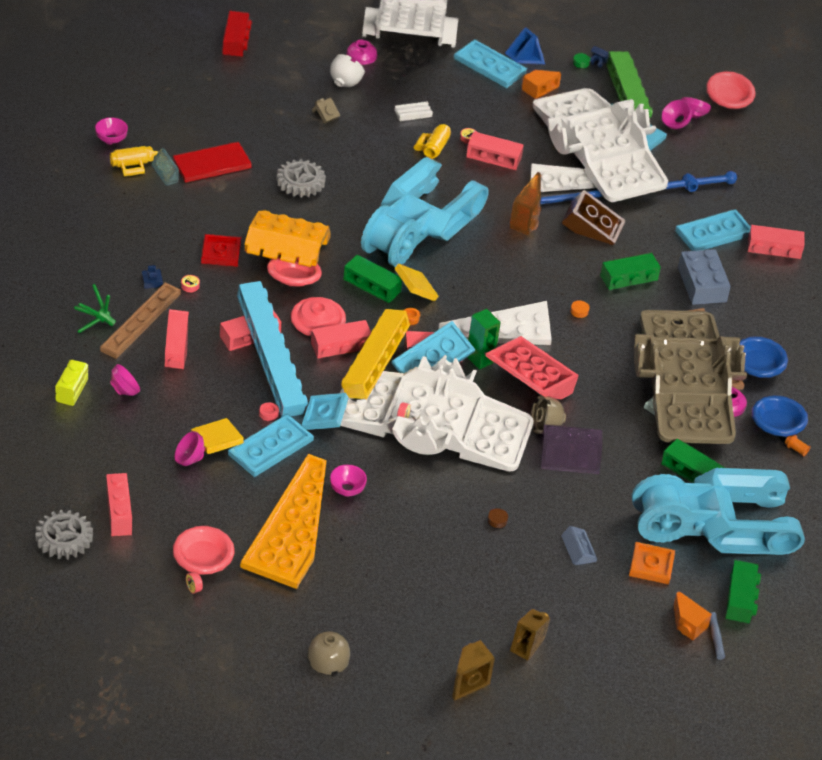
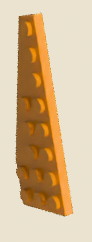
[240,454,326,589]

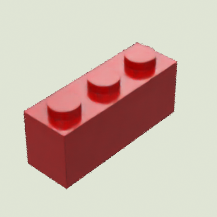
[223,11,252,57]

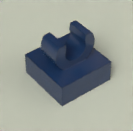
[590,46,609,68]
[142,265,163,289]

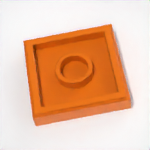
[629,542,675,585]

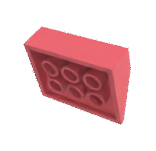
[486,336,579,399]

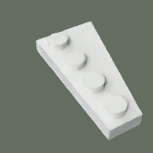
[530,164,596,193]

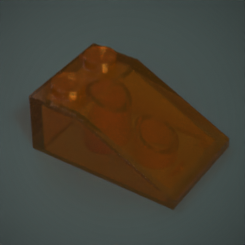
[510,172,541,236]

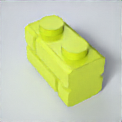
[55,360,88,406]

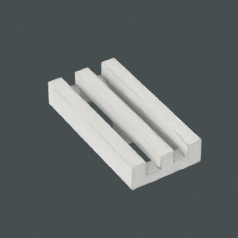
[395,102,433,121]

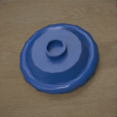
[740,337,788,378]
[752,395,808,437]

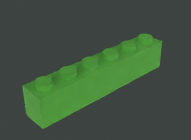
[607,51,652,117]

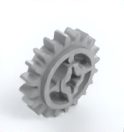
[276,159,326,198]
[35,510,93,559]

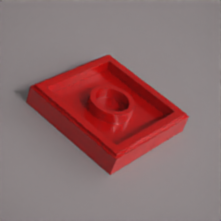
[201,234,241,267]

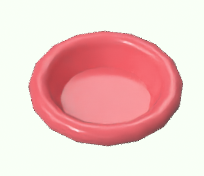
[706,71,755,109]
[267,256,322,287]
[291,297,346,337]
[173,526,235,575]

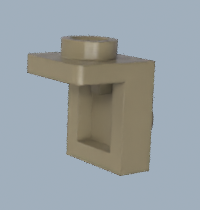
[311,98,341,124]

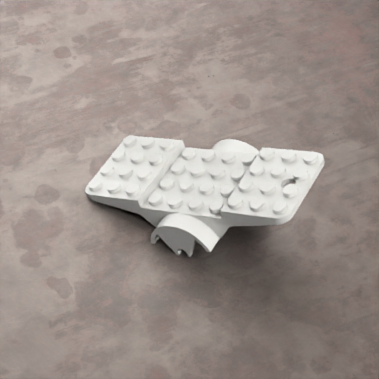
[362,0,458,47]
[533,88,668,202]
[340,355,534,471]

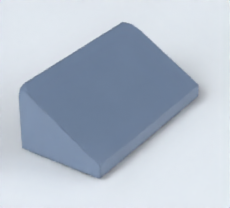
[562,526,597,565]

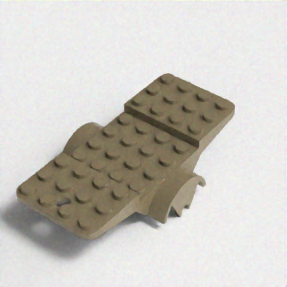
[634,310,747,444]

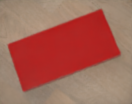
[173,142,252,183]

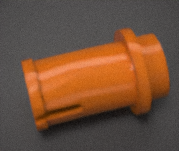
[785,435,811,457]

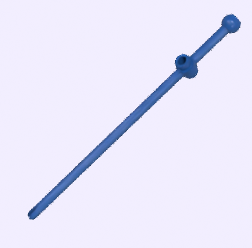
[538,171,737,204]

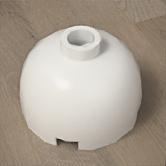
[330,54,365,87]

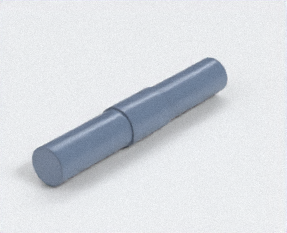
[710,612,725,660]

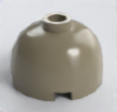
[531,395,566,435]
[307,631,350,674]

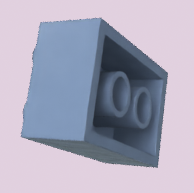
[678,249,731,305]

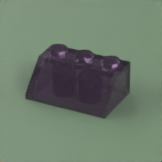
[541,424,603,474]

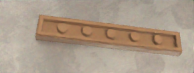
[100,282,181,359]

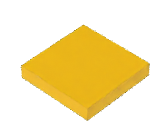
[395,263,439,301]
[191,418,244,454]

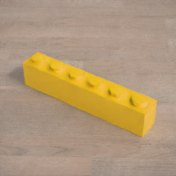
[341,309,410,399]

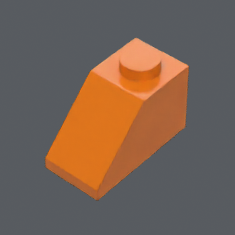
[522,70,561,99]
[673,591,712,641]

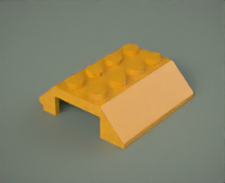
[244,211,331,267]

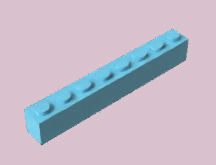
[237,281,308,417]

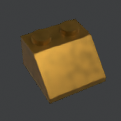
[452,640,495,700]

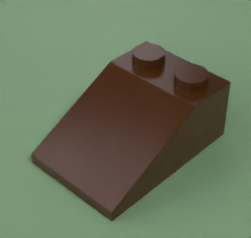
[561,190,626,245]

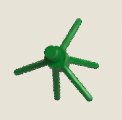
[74,284,116,333]

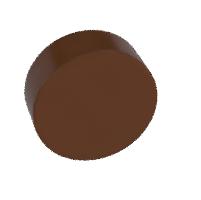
[488,508,508,528]

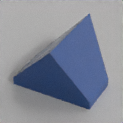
[505,27,545,64]

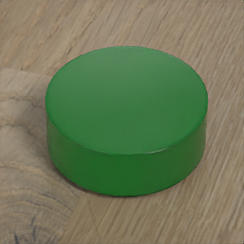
[573,53,590,68]

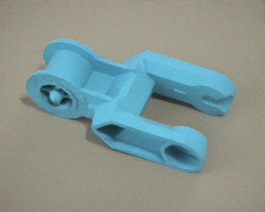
[361,157,489,267]
[632,468,805,555]

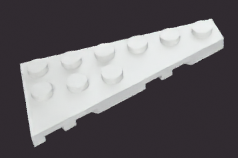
[438,301,552,345]

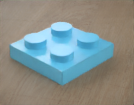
[302,393,349,430]

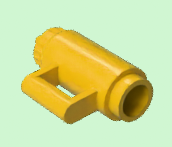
[414,124,451,159]
[110,146,159,177]

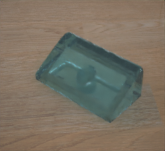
[152,148,179,186]

